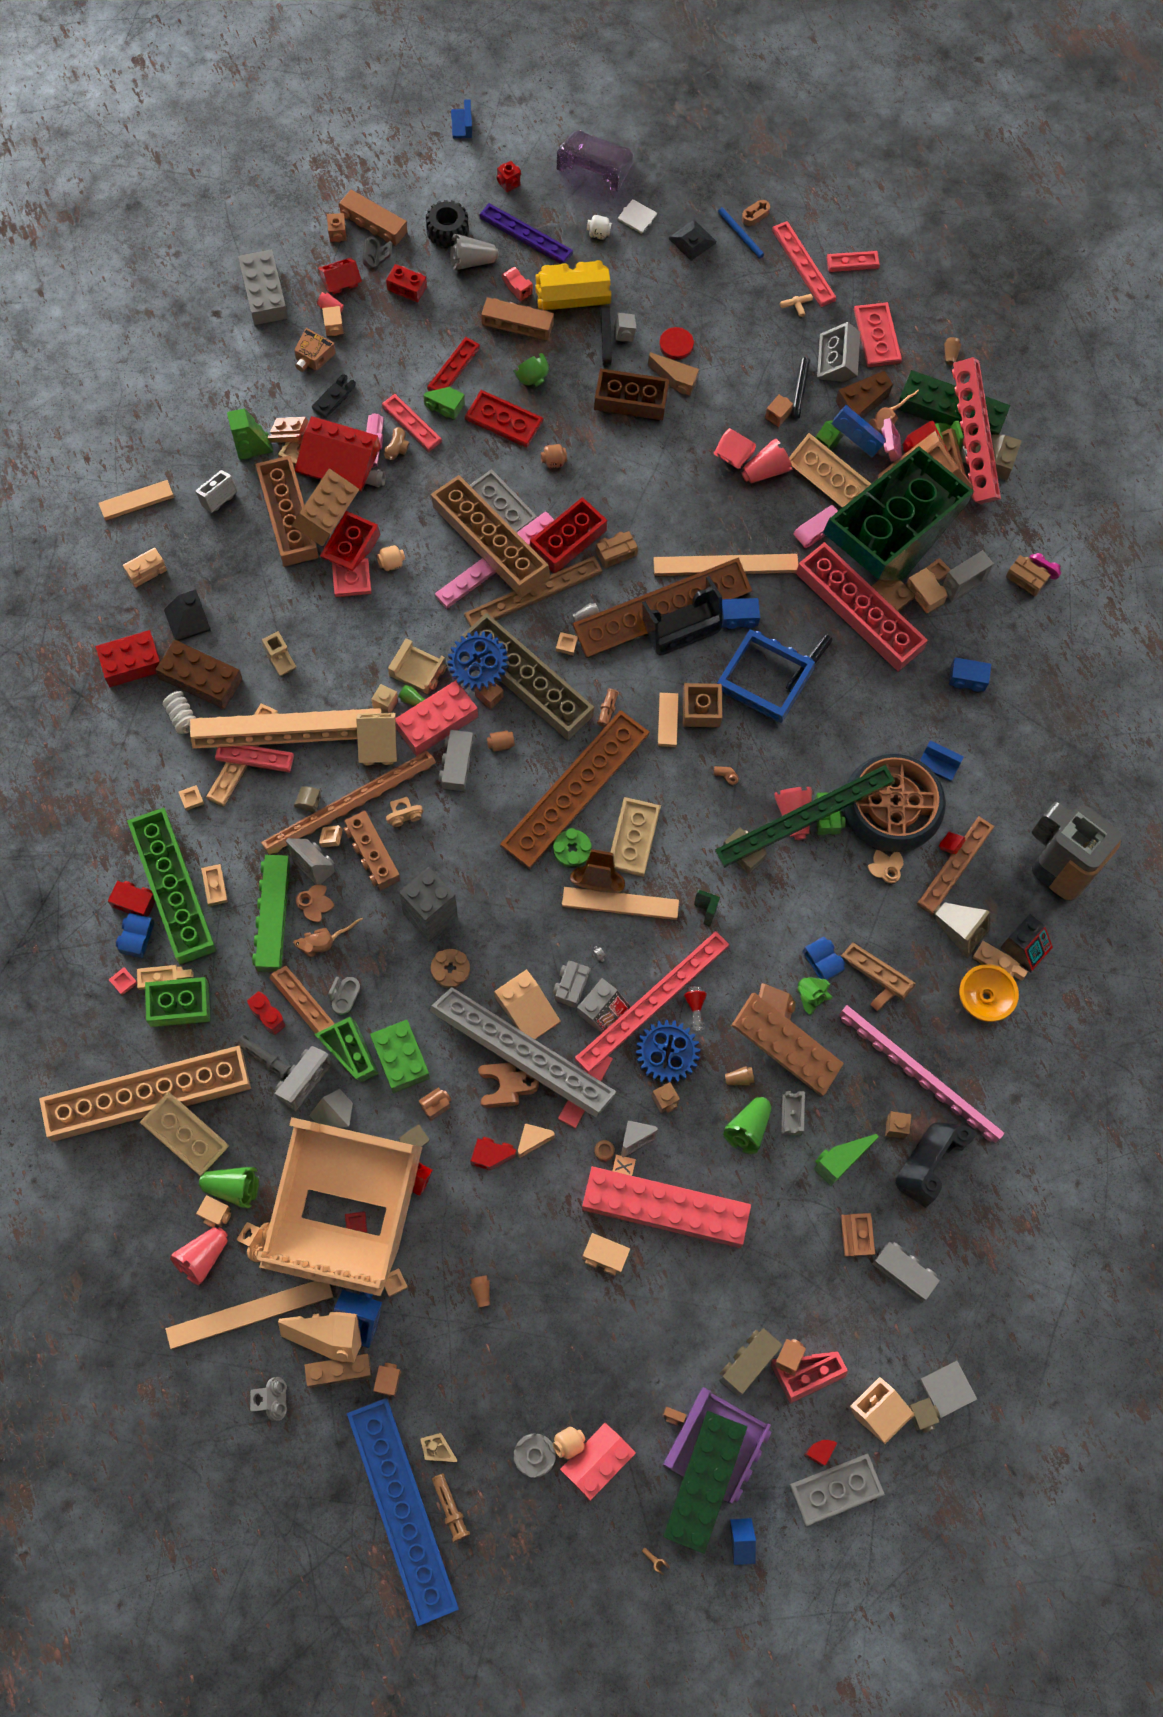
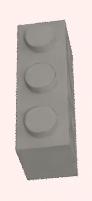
[439,730,473,792]
[872,1242,940,1303]

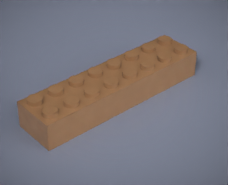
[430,475,550,598]

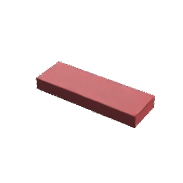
[826,251,880,272]

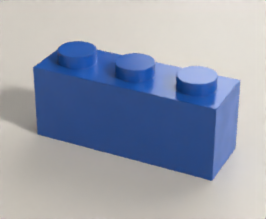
[832,405,886,457]

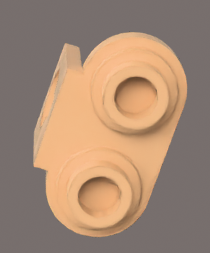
[386,797,424,827]
[237,1222,270,1262]

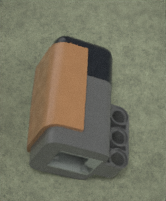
[1032,802,1121,900]

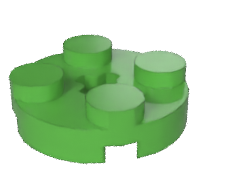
[553,828,592,867]

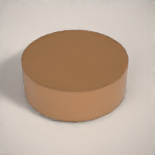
[594,1140,615,1161]

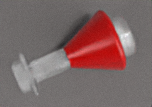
[684,986,707,1032]

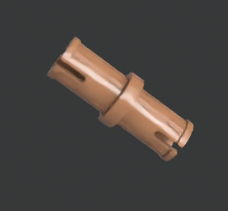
[597,689,619,727]

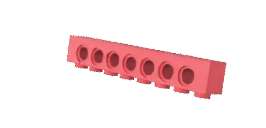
[952,357,1001,504]

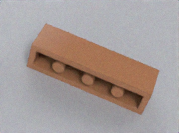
[339,190,408,246]
[481,297,554,340]

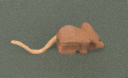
[869,390,919,434]
[293,918,363,957]

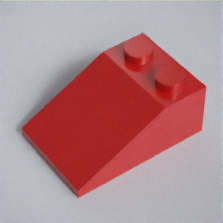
[320,511,381,571]

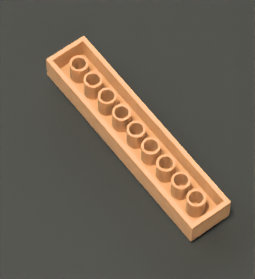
[39,1046,251,1142]

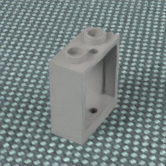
[942,550,994,602]

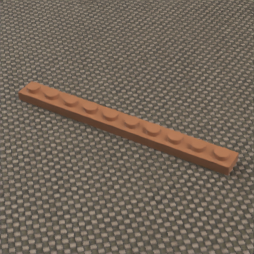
[261,751,436,855]

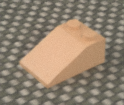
[494,969,561,1040]

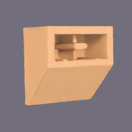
[851,1377,914,1444]

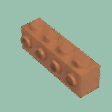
[343,811,401,891]

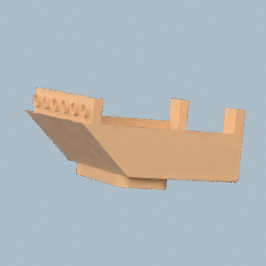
[256,1117,422,1296]

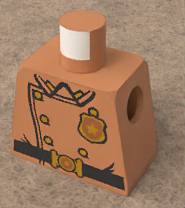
[295,328,336,372]

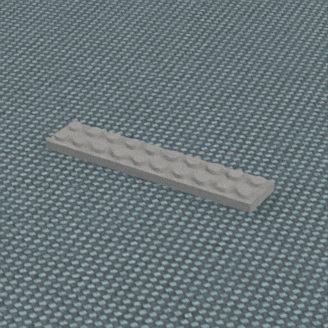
[430,987,616,1117]

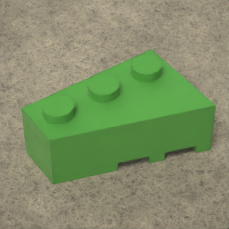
[314,1017,379,1083]

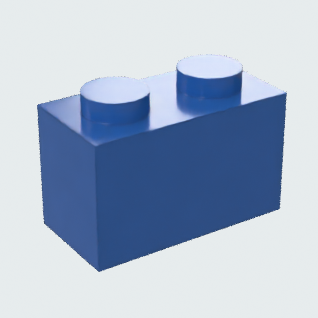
[722,598,760,629]
[949,658,991,692]

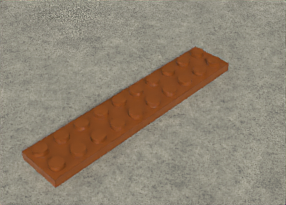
[572,557,752,658]
[500,710,650,870]

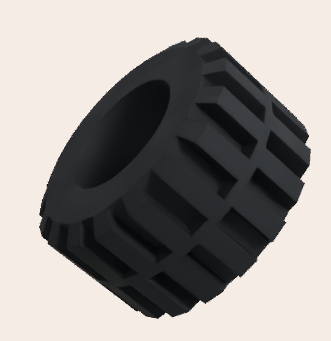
[426,200,469,248]

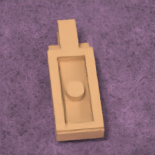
[972,941,1028,981]
[137,965,194,990]

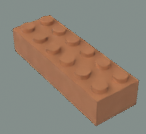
[255,456,319,567]

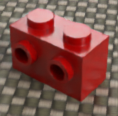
[386,264,427,303]

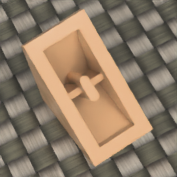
[518,1124,555,1158]

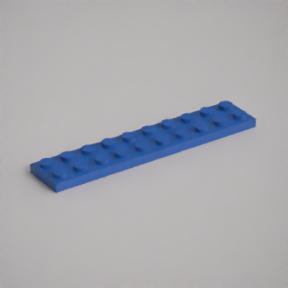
[347,1398,459,1626]

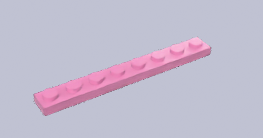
[435,511,554,609]

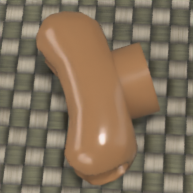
[384,427,409,460]

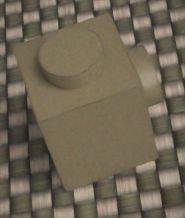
[908,1397,940,1433]

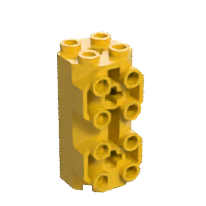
[535,260,611,310]

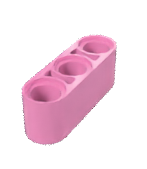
[793,505,838,548]

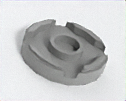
[514,1434,556,1478]

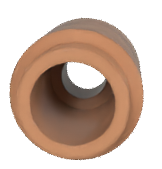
[487,730,515,752]

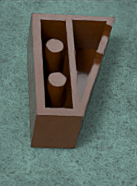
[836,371,893,419]

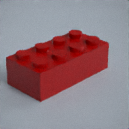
[530,497,608,573]

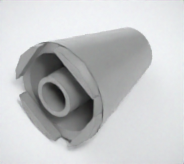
[450,234,499,270]

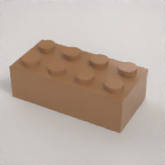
[291,468,359,546]

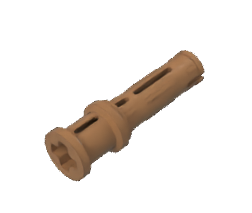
[431,1474,471,1542]

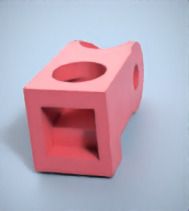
[502,267,533,302]

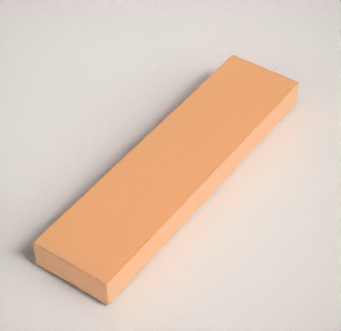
[99,480,174,521]

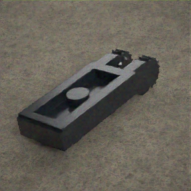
[312,374,356,419]

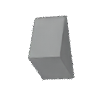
[621,1121,658,1158]

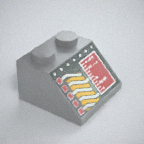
[577,978,631,1033]

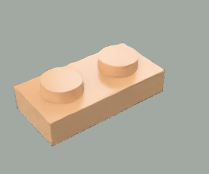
[201,864,228,906]

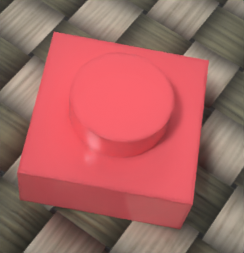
[109,967,137,996]

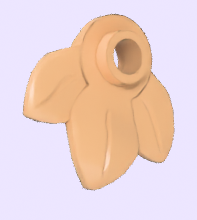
[868,850,904,884]

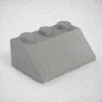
[817,322,860,382]
[274,1046,332,1112]

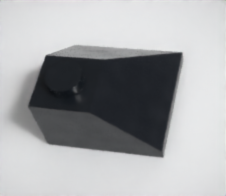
[669,220,717,261]
[164,589,211,641]

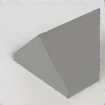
[309,1089,353,1128]

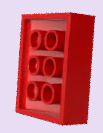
[295,416,381,492]

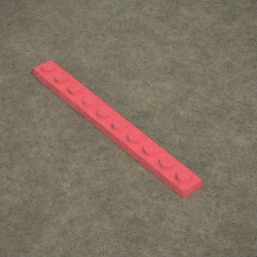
[575,931,729,1074]

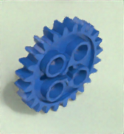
[447,631,509,691]
[636,1020,700,1084]

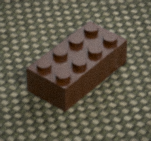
[594,368,670,420]
[155,640,243,710]

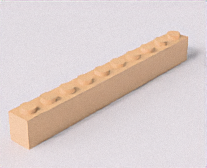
[190,708,381,749]

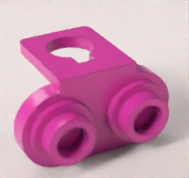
[1029,553,1061,580]

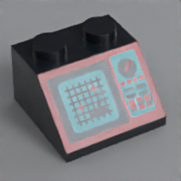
[1000,914,1053,973]

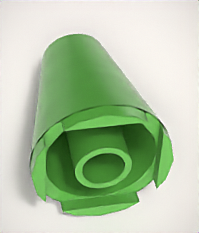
[723,1097,772,1154]
[199,1167,259,1208]

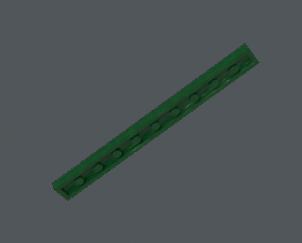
[715,765,895,868]

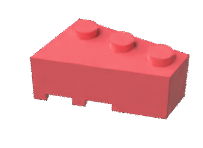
[771,1352,848,1404]

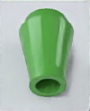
[398,685,425,706]

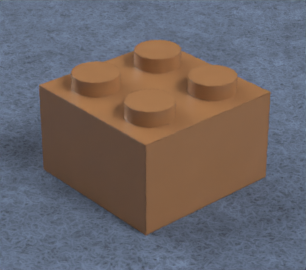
[683,683,722,727]

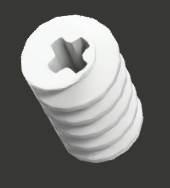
[163,691,196,734]

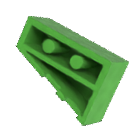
[227,408,274,459]

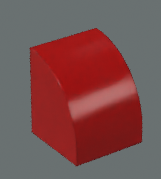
[804,1440,837,1467]

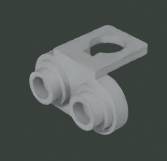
[328,977,360,1015]
[250,1377,287,1421]

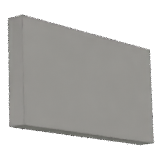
[470,469,537,533]
[789,1453,885,1527]

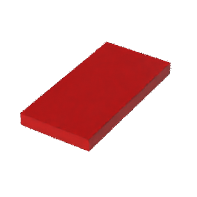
[465,390,543,448]

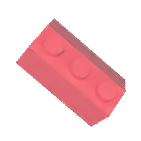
[560,1423,636,1501]

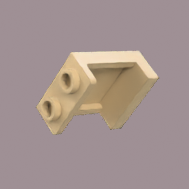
[388,639,447,694]
[356,713,397,765]

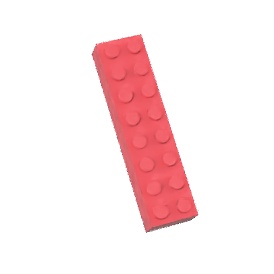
[796,542,928,672]
[582,1166,751,1248]

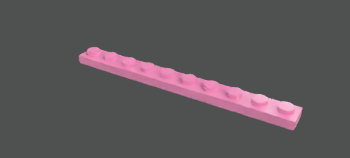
[839,1005,1004,1143]

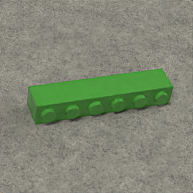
[252,855,290,972]

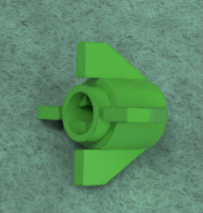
[797,977,832,1015]

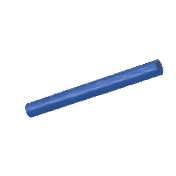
[718,207,764,259]

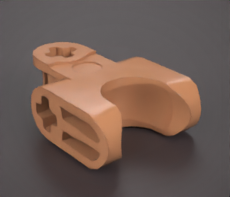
[478,1063,539,1108]

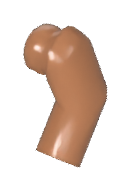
[714,766,739,785]

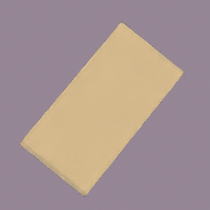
[611,797,661,877]
[140,1091,229,1177]

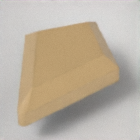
[420,1433,457,1462]

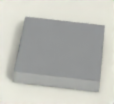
[919,1361,977,1418]

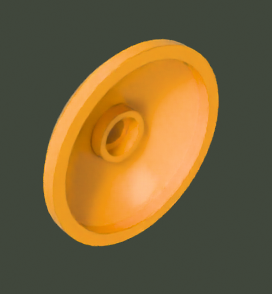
[959,964,1019,1022]

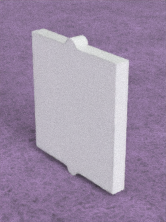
[617,199,657,234]

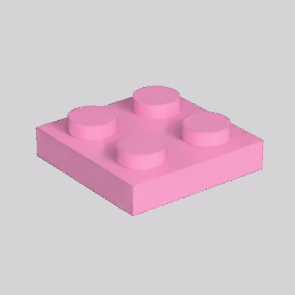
[882,418,903,462]

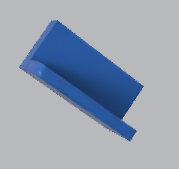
[451,99,472,138]
[920,740,964,782]

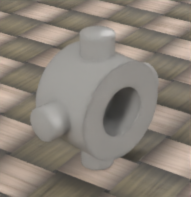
[593,946,606,962]

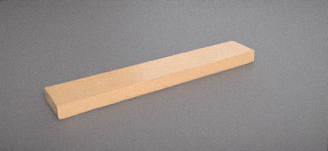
[206,703,278,807]
[562,887,679,920]

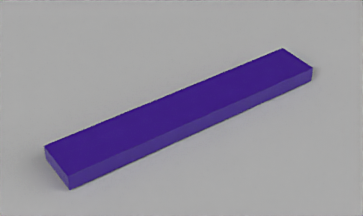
[479,203,573,264]

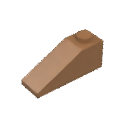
[648,352,699,396]

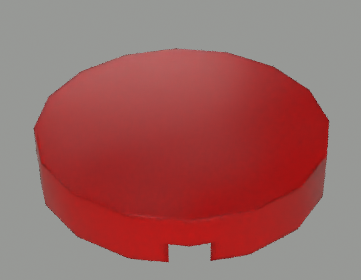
[659,327,694,360]

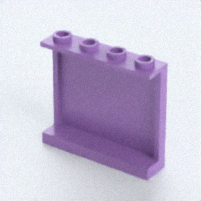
[663,1387,772,1504]

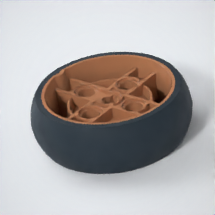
[844,753,946,852]

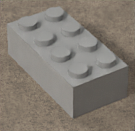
[238,249,288,325]

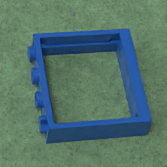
[717,629,815,723]

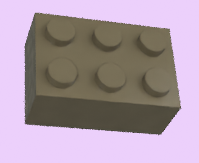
[719,1328,783,1397]

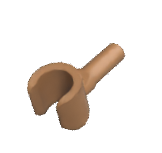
[642,1548,670,1575]

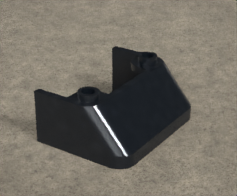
[642,576,722,655]

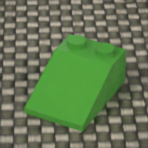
[814,1134,879,1186]

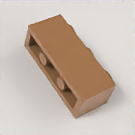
[304,1354,372,1388]

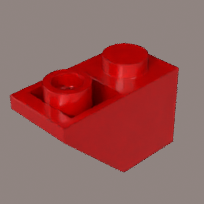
[470,1137,517,1171]

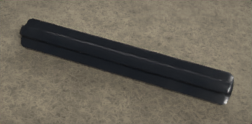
[791,357,810,419]
[786,634,833,692]

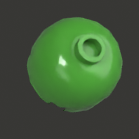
[513,353,549,387]

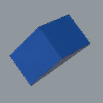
[730,1518,756,1565]

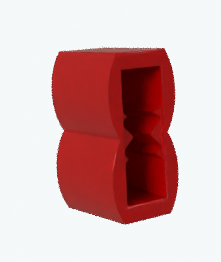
[247,991,286,1035]

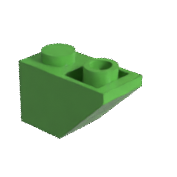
[423,387,465,420]
[815,420,844,451]

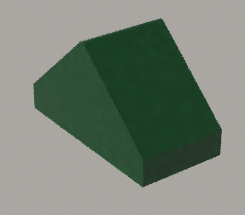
[823,446,974,581]

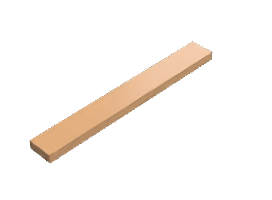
[653,554,798,576]
[165,1281,334,1350]

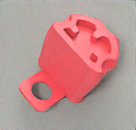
[713,428,756,469]

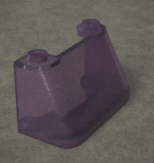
[556,131,634,192]

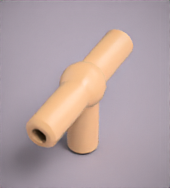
[780,294,813,317]

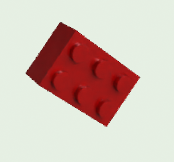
[95,630,160,688]

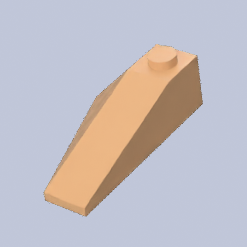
[278,1312,362,1363]

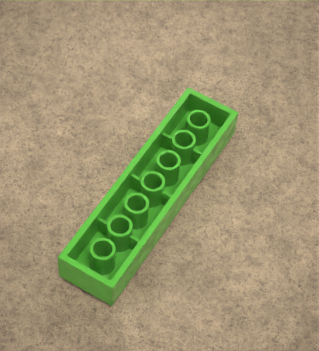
[127,807,217,965]

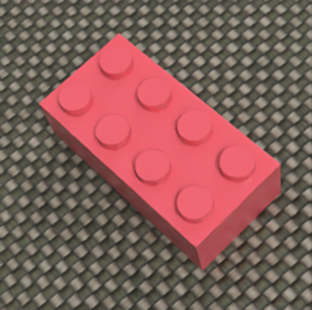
[395,680,478,756]

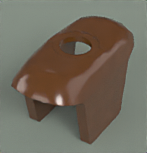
[570,849,625,893]

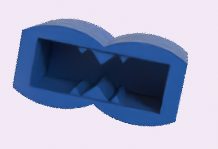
[116,913,154,958]
[802,937,845,981]

